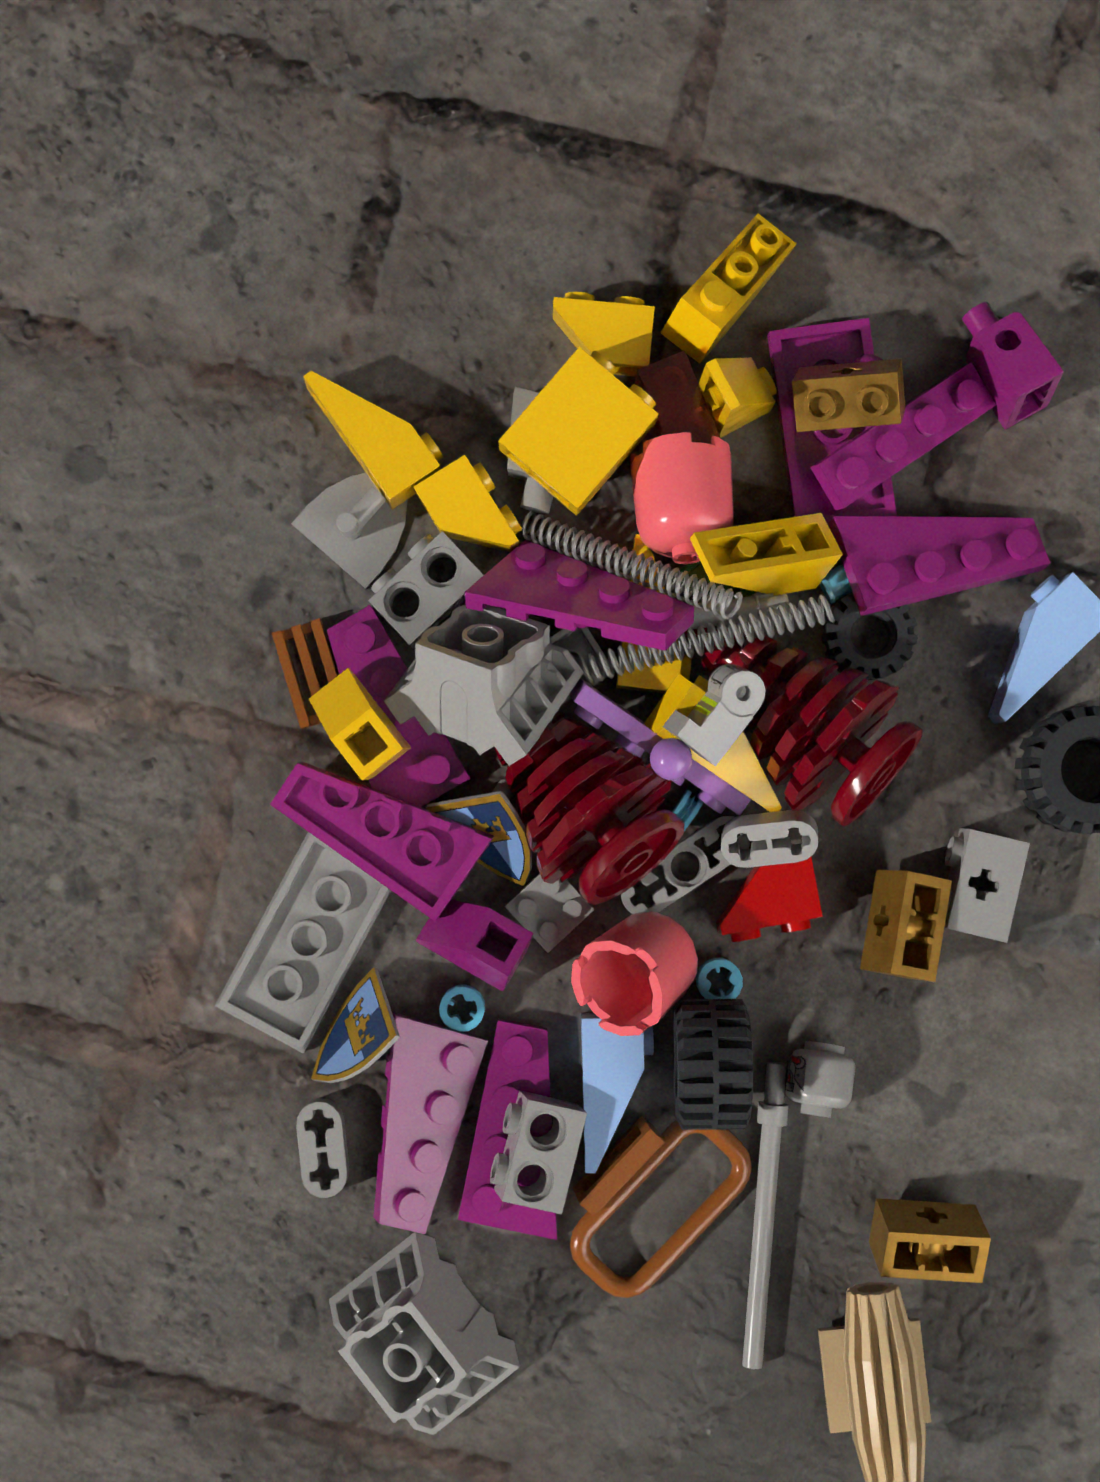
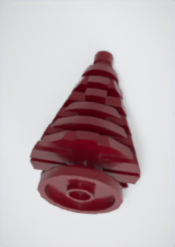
[684,626,923,826]
[495,710,685,905]

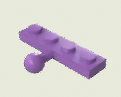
[569,678,751,816]

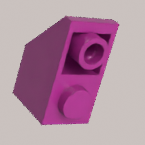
[416,900,534,992]

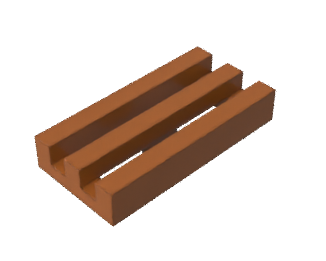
[272,618,338,729]

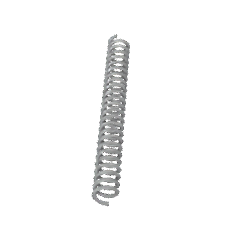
[522,511,743,619]
[578,594,835,684]

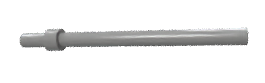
[742,1061,789,1369]

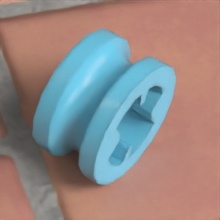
[696,958,743,999]
[439,984,485,1032]

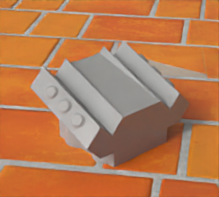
[384,605,584,766]
[329,1232,520,1435]

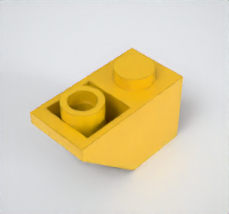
[553,292,655,377]
[413,455,522,552]
[309,668,411,781]

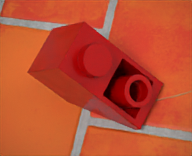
[716,857,823,942]

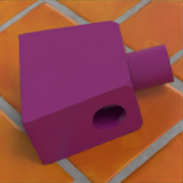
[962,302,1064,430]

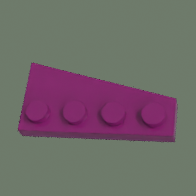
[828,516,1050,616]
[327,605,471,807]
[270,761,495,921]

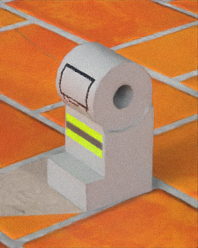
[663,664,766,766]

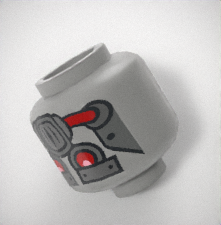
[785,1041,856,1118]

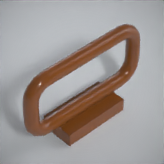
[570,1115,752,1298]

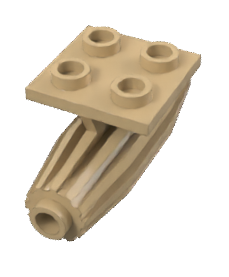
[818,1282,931,1482]

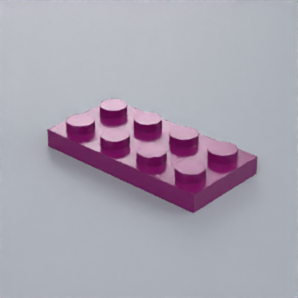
[767,318,897,526]

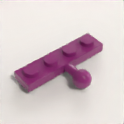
[810,354,996,511]

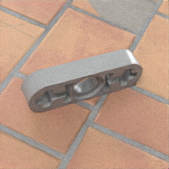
[621,816,751,914]

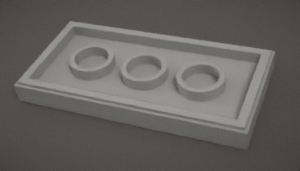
[215,832,391,1053]

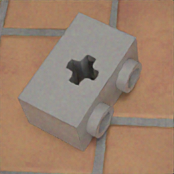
[944,828,1030,943]

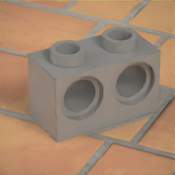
[368,531,484,649]
[490,1090,587,1214]

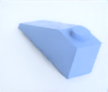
[988,572,1100,724]
[581,1013,654,1173]

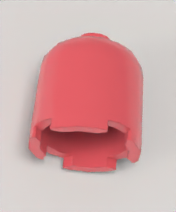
[630,432,734,564]
[571,911,698,1036]

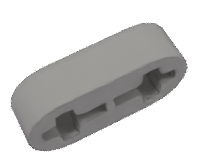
[721,810,818,868]
[296,1098,350,1198]

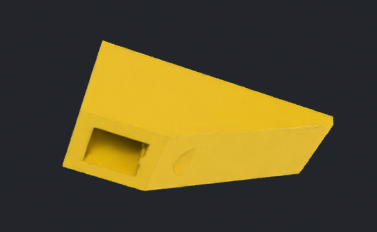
[661,213,797,364]

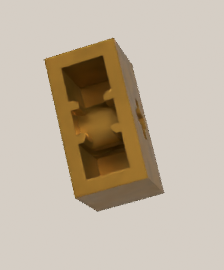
[792,358,905,432]
[860,870,952,982]
[869,1198,991,1283]

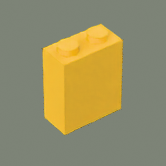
[498,346,659,516]

